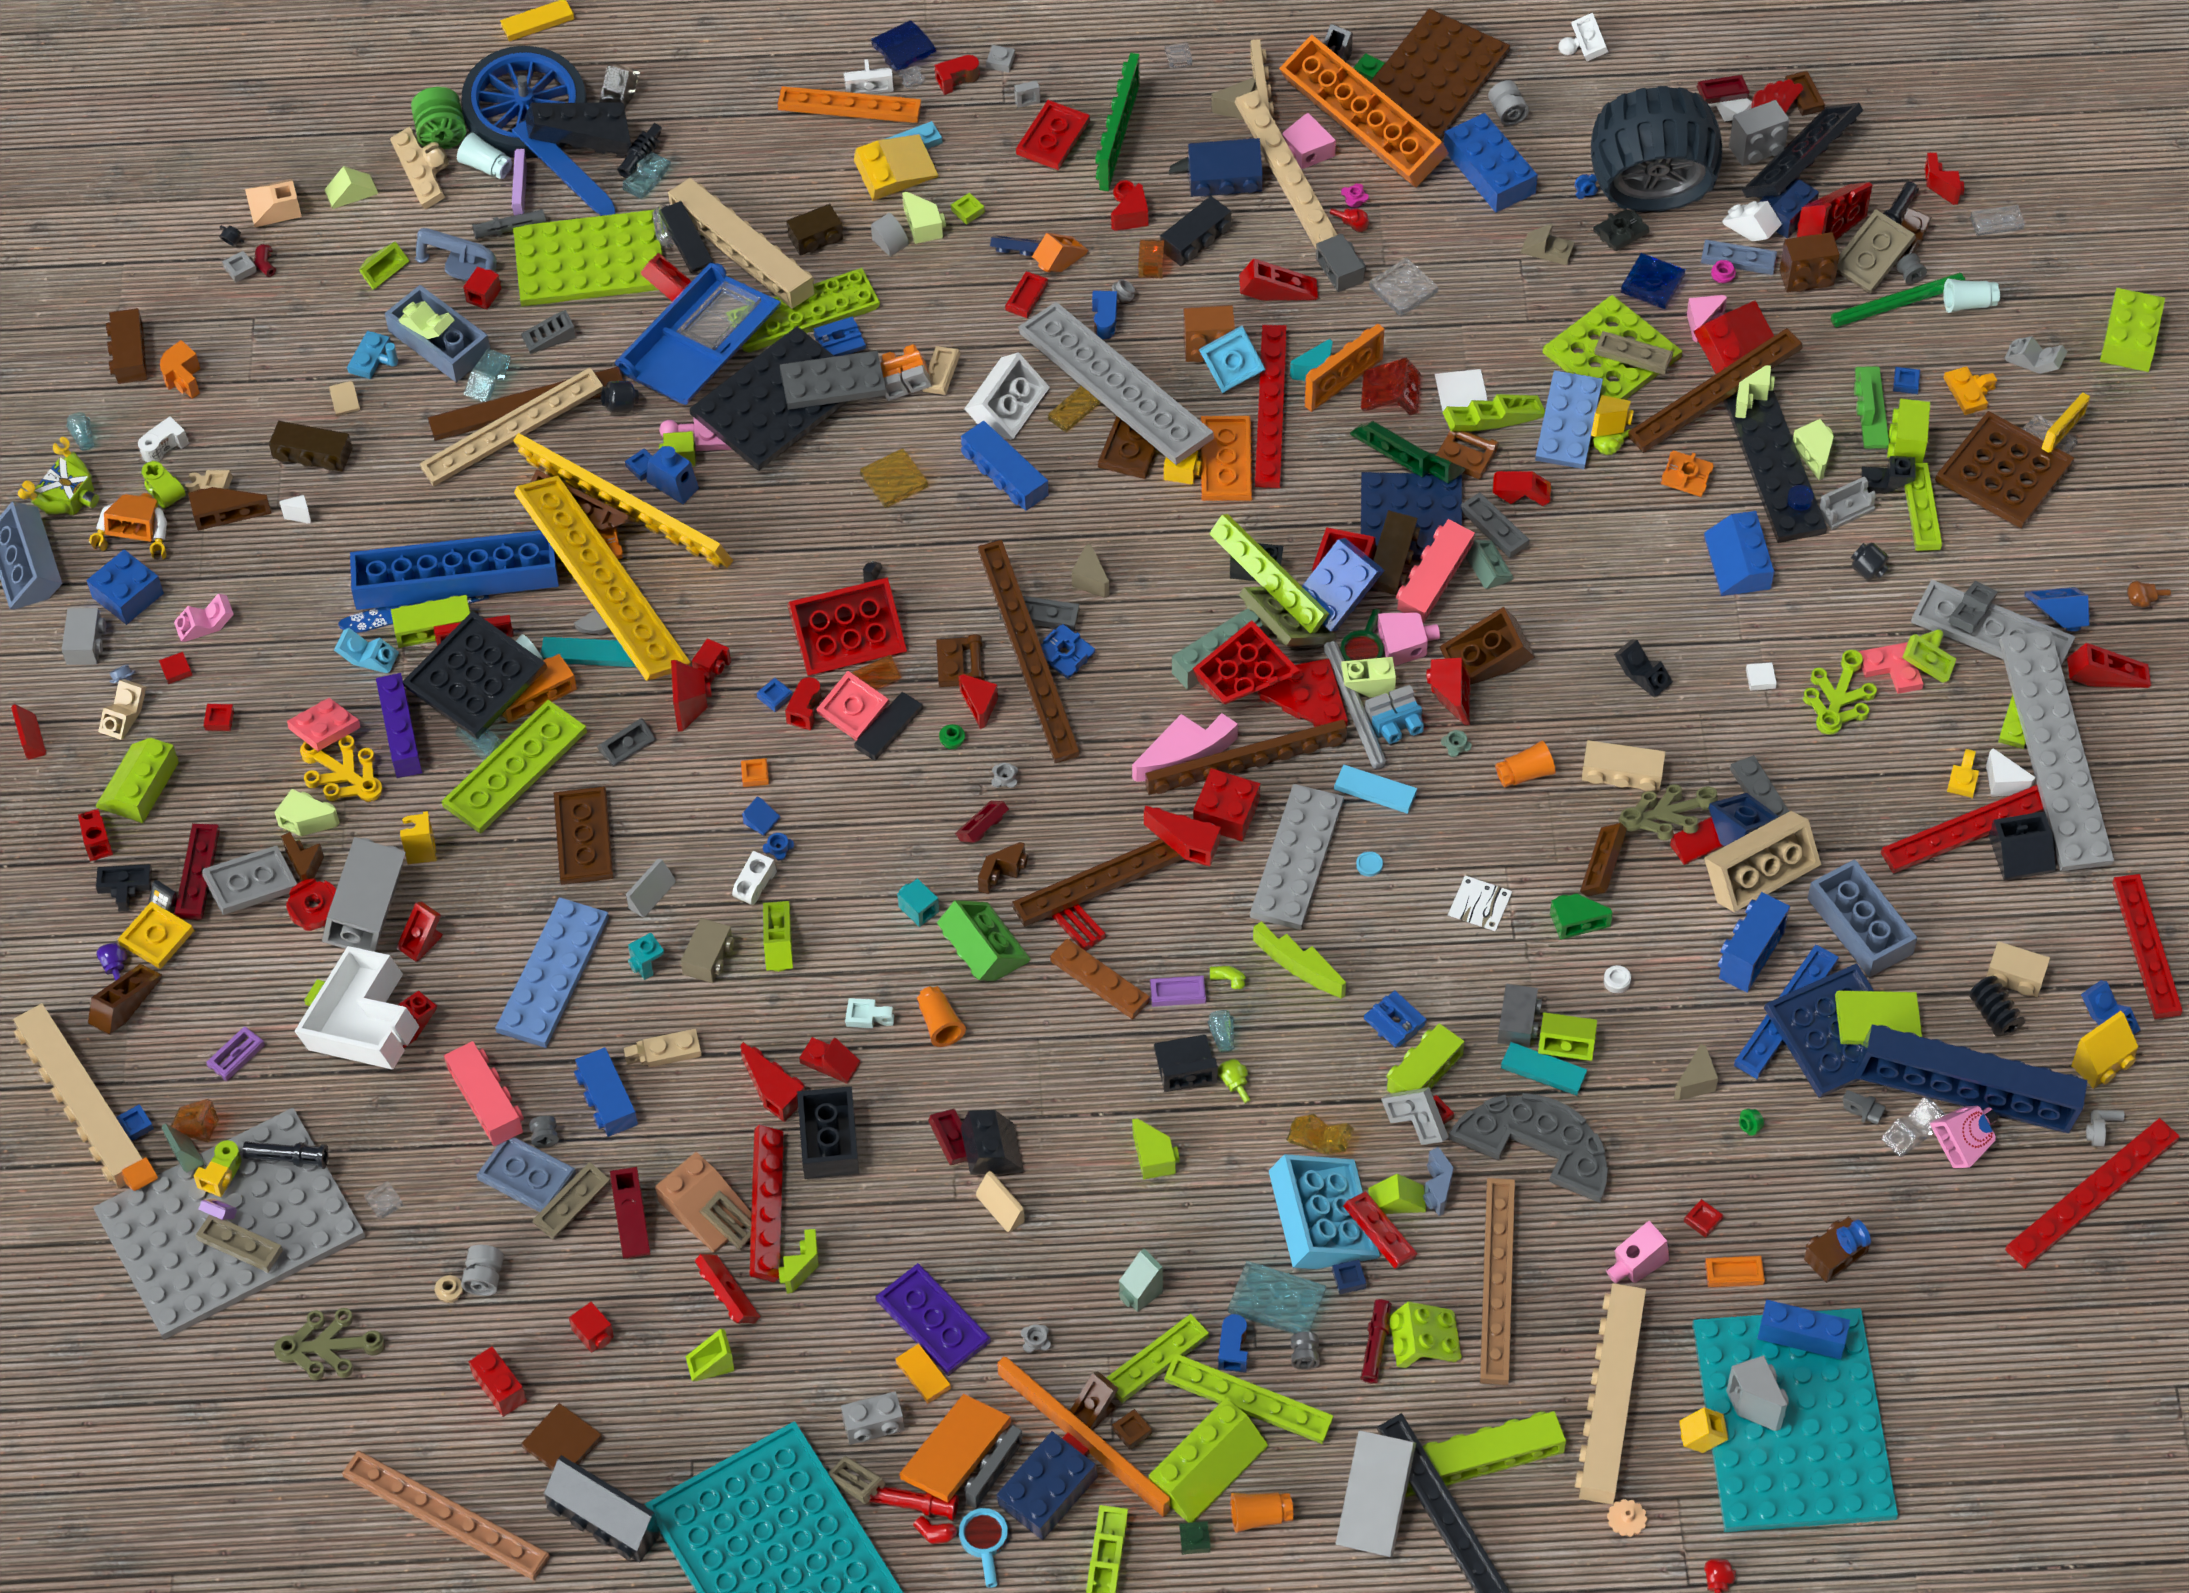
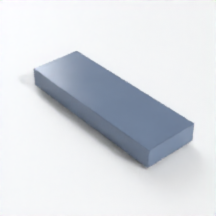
[1701,240,1777,275]

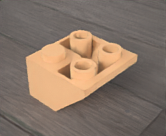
[245,179,302,227]

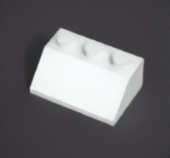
[965,352,1050,440]

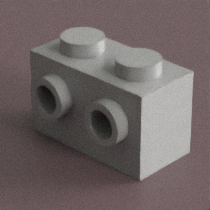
[841,1391,905,1445]

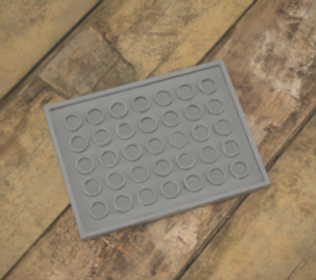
[93,1108,365,1340]

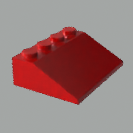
[787,577,907,676]

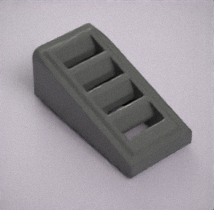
[521,310,576,354]

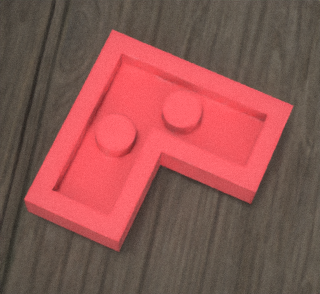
[1859,642,1924,694]

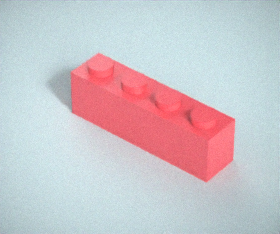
[1396,519,1475,623]
[444,1041,524,1147]

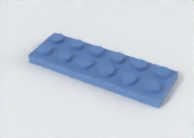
[495,897,609,1048]

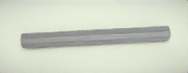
[1324,641,1386,769]

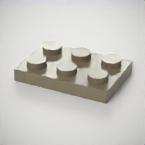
[1837,209,1916,294]

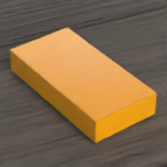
[895,1343,951,1404]

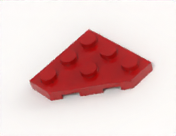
[1258,658,1348,727]

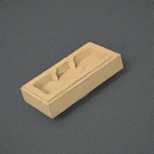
[923,346,961,395]

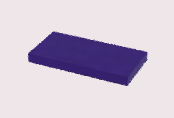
[875,1263,991,1376]

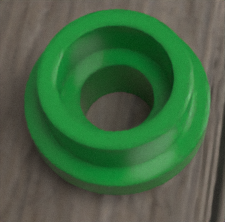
[939,724,965,749]
[1739,1108,1764,1136]

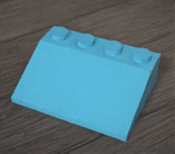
[1269,1154,1380,1269]

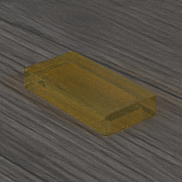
[1048,386,1100,433]

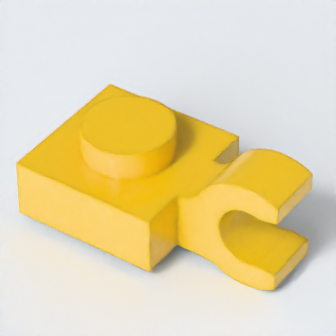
[1947,749,1979,798]

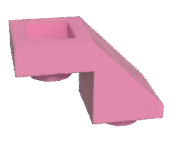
[174,593,234,642]

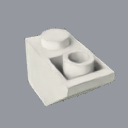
[1722,201,1782,241]

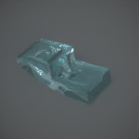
[622,152,671,199]

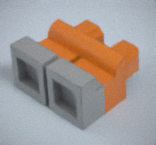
[880,344,932,401]

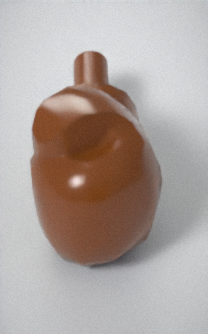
[2127,581,2171,608]

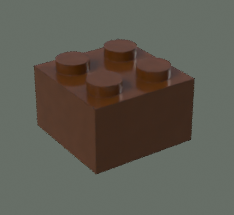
[1779,232,1840,293]

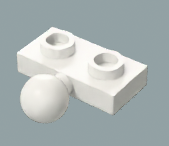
[1559,13,1608,61]

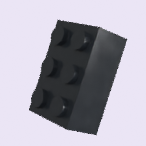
[797,1086,859,1179]

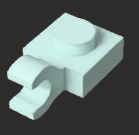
[845,998,895,1028]

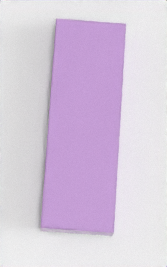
[512,149,527,215]

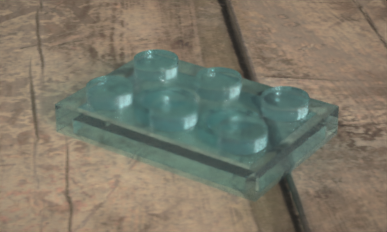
[1228,1260,1326,1334]

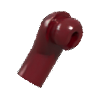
[254,244,276,277]

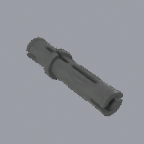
[472,209,546,239]

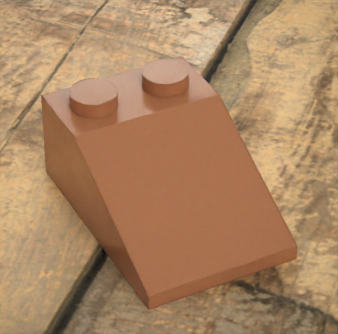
[655,1152,751,1253]

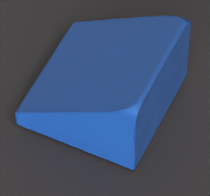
[742,796,780,836]

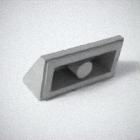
[626,858,676,917]

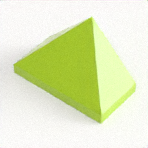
[359,241,409,289]

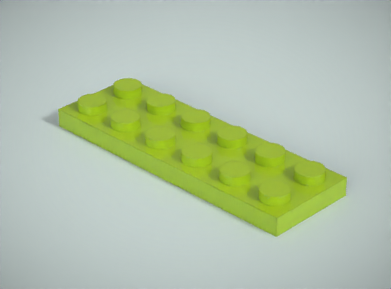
[441,700,587,834]

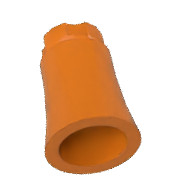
[1495,740,1556,788]
[917,986,966,1047]
[1230,1492,1293,1533]

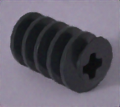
[1969,976,2026,1036]

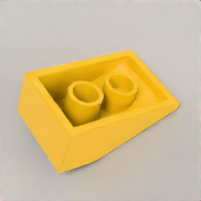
[854,134,938,201]

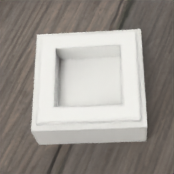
[1746,662,1777,691]

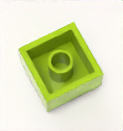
[1887,398,1930,463]

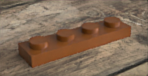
[1050,938,1150,1020]

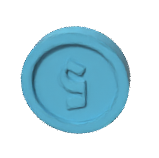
[1356,851,1383,877]

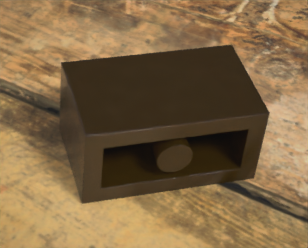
[786,204,844,256]

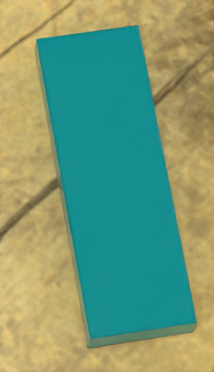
[1501,1042,1587,1096]

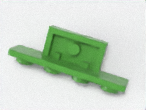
[1854,366,1889,449]

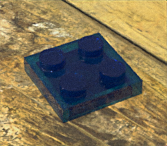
[1620,253,1686,309]

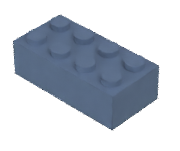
[385,285,491,382]
[1807,859,1917,978]

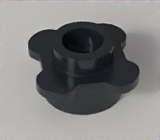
[219,225,244,247]

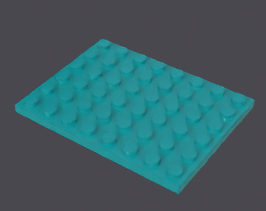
[1692,1308,1898,1532]
[645,1421,903,1593]

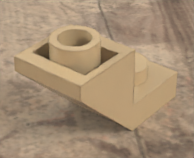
[98,679,146,740]

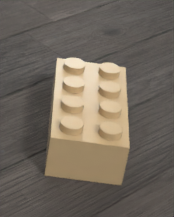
[1704,811,1821,912]

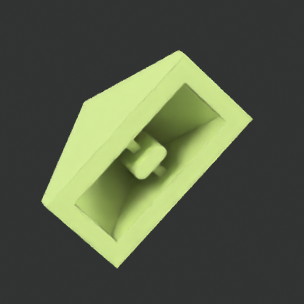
[324,166,378,209]

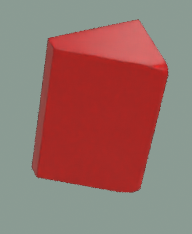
[641,253,692,301]
[11,704,46,760]
[1670,817,1723,865]

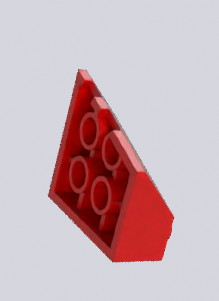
[1797,182,1873,241]
[1192,620,1301,704]

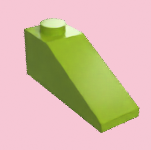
[763,901,793,972]

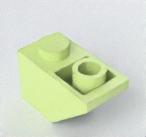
[1341,657,1396,698]
[275,789,340,836]

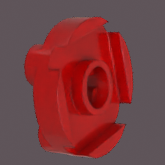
[286,879,336,931]

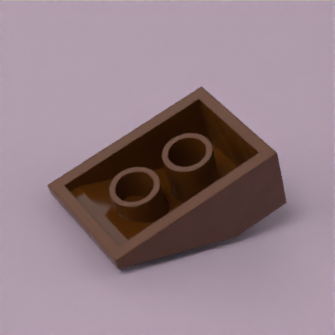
[1439,607,1535,685]

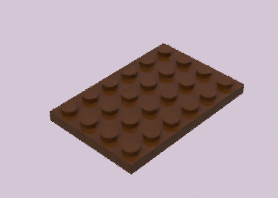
[1370,8,1510,140]

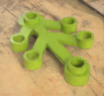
[1803,650,1877,735]

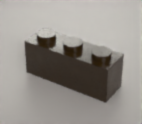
[269,420,353,472]
[1370,510,1420,595]

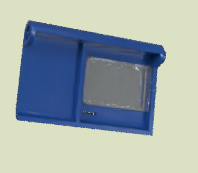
[615,263,781,405]

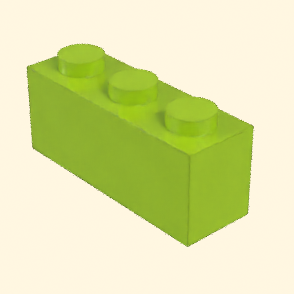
[391,595,470,648]
[1387,1023,1465,1094]

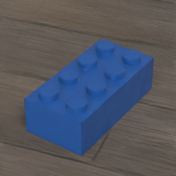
[1444,113,1538,213]

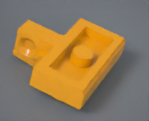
[1943,366,1997,415]

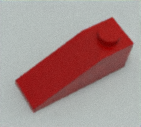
[1239,258,1318,300]
[2067,643,2151,688]

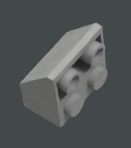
[1726,1356,1789,1431]

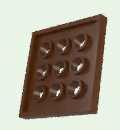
[1935,411,2075,529]

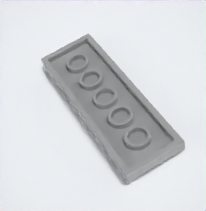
[1911,579,2075,667]
[1250,784,1344,930]

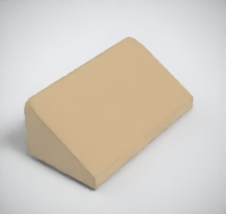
[976,1171,1025,1232]

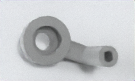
[2086,1110,2124,1147]

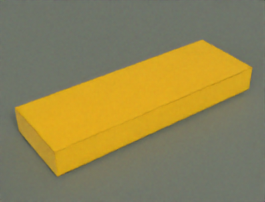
[500,0,574,41]
[2041,392,2090,453]

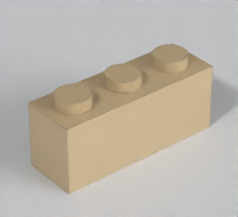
[1582,740,1665,792]

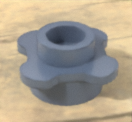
[109,664,136,684]

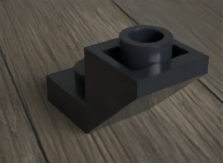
[1861,456,1915,494]
[1614,639,1673,697]

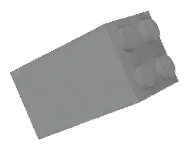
[322,837,406,952]

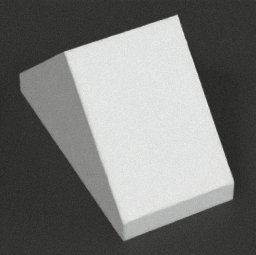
[1986,748,2036,797]

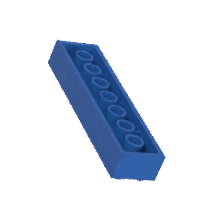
[350,530,559,610]

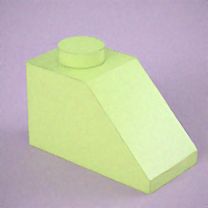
[902,192,946,244]
[1793,419,1834,480]

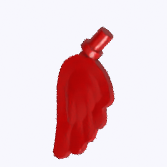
[1751,79,1803,113]

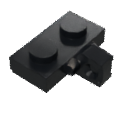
[96,864,152,912]

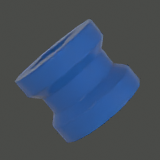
[1836,1219,1871,1254]

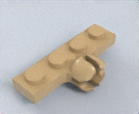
[390,127,449,209]

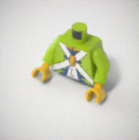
[18,437,99,515]

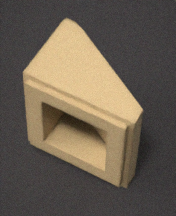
[329,381,360,416]

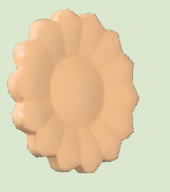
[1607,1499,1647,1537]

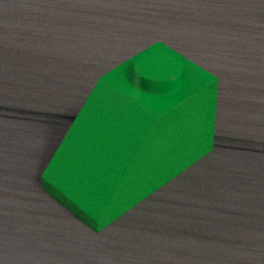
[1550,893,1613,940]

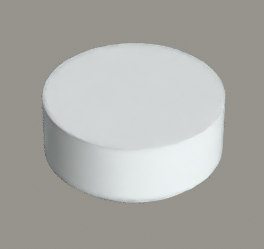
[1603,965,1631,993]

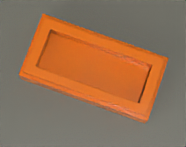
[1705,1256,1765,1288]

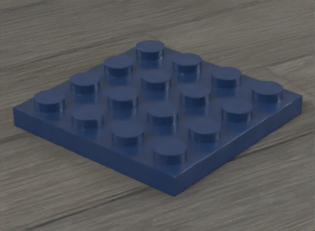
[1360,472,1462,561]
[1764,963,1874,1098]

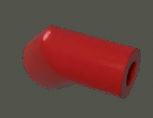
[913,1516,957,1544]

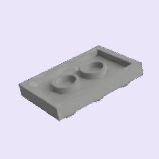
[203,845,297,915]

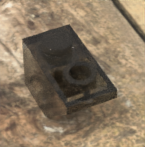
[599,65,640,108]

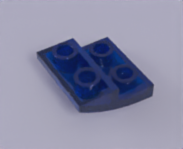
[871,20,937,71]

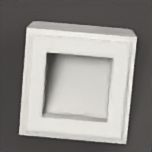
[279,495,311,523]

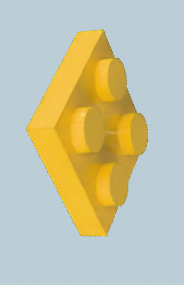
[117,901,194,970]

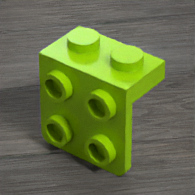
[1389,1301,1461,1368]

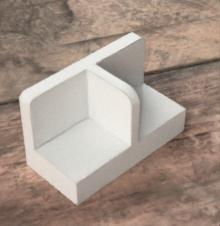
[844,59,894,94]

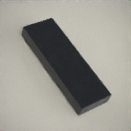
[659,201,713,273]
[854,691,923,761]

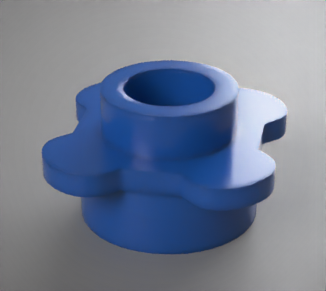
[1574,174,1598,199]
[763,833,794,860]

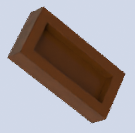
[1785,71,1825,116]

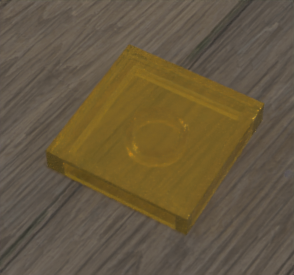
[860,448,928,508]

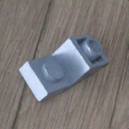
[1423,1147,1453,1216]

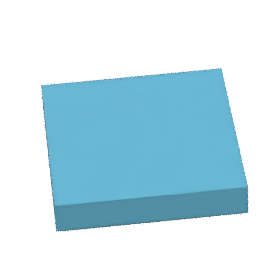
[1199,326,1266,393]

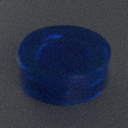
[1787,485,1814,510]

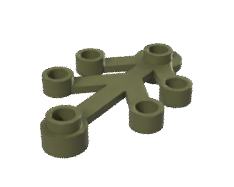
[1618,784,1718,840]
[274,1308,385,1380]

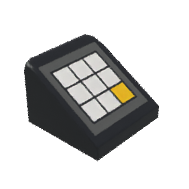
[148,880,177,914]

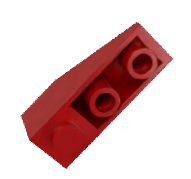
[1144,805,1221,867]
[740,1042,805,1122]

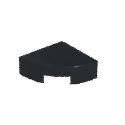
[863,561,882,583]

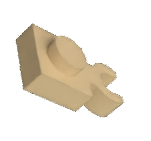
[185,470,233,492]

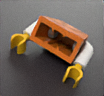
[89,493,167,559]

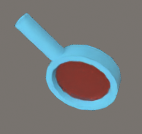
[959,1508,1008,1588]

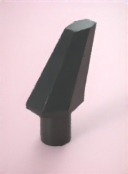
[1168,157,1188,175]

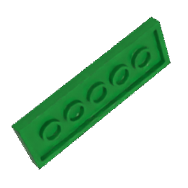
[1095,52,1140,192]

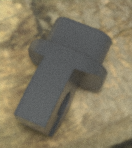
[1843,1090,1886,1125]

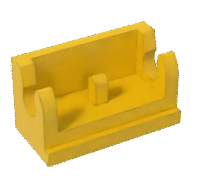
[400,811,437,865]

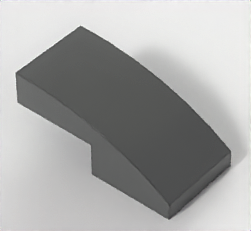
[1949,581,1998,633]

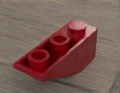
[610,1167,651,1259]

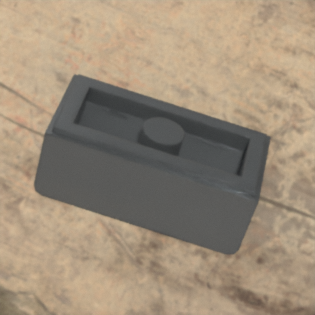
[596,718,656,766]

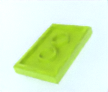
[1835,991,1922,1045]

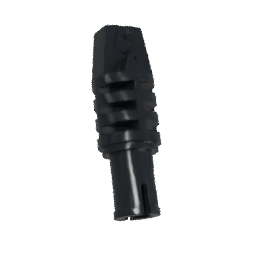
[617,123,662,178]

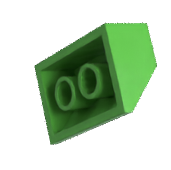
[937,900,1031,981]

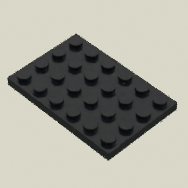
[690,326,848,471]

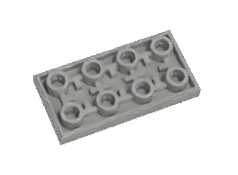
[1336,1430,1416,1557]

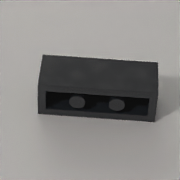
[1160,196,1232,266]

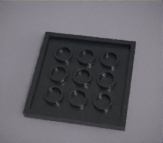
[402,611,548,739]

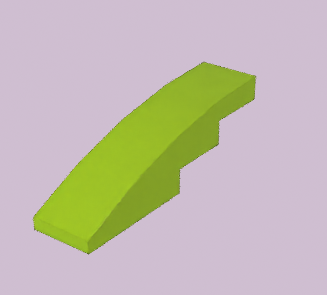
[1443,394,1545,432]
[1253,921,1346,998]
[1086,1505,1128,1593]

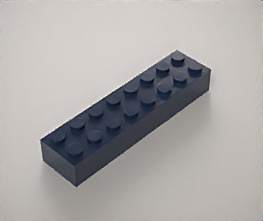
[1855,1024,2088,1134]

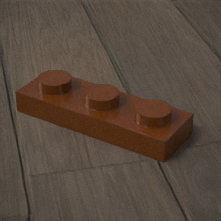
[1580,823,1627,897]

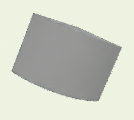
[871,212,909,257]

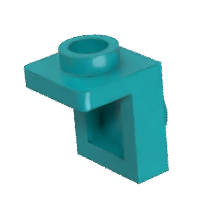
[628,933,664,980]

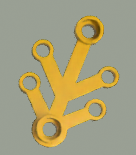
[300,735,382,802]

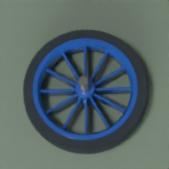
[461,46,587,158]

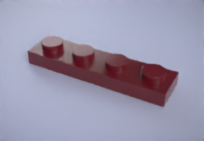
[175,823,220,919]

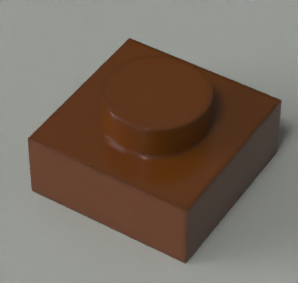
[1112,1409,1152,1450]

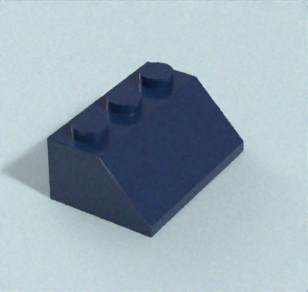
[1188,138,1262,197]

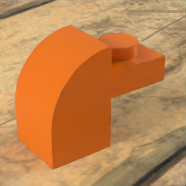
[160,340,201,399]

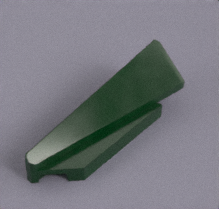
[1350,421,1466,484]

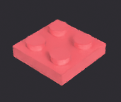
[816,671,889,741]
[287,698,361,751]

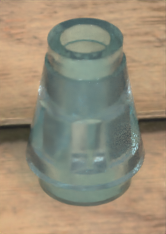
[66,412,94,451]
[1207,1010,1234,1052]

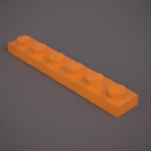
[777,86,921,123]

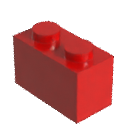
[468,1346,527,1417]

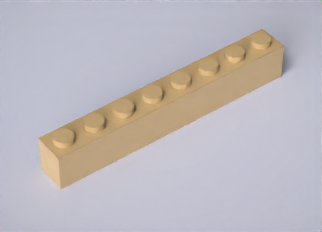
[668,178,815,309]
[13,1003,142,1189]
[1575,1283,1646,1505]

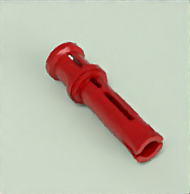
[870,1486,959,1521]

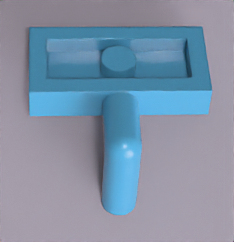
[347,331,398,379]

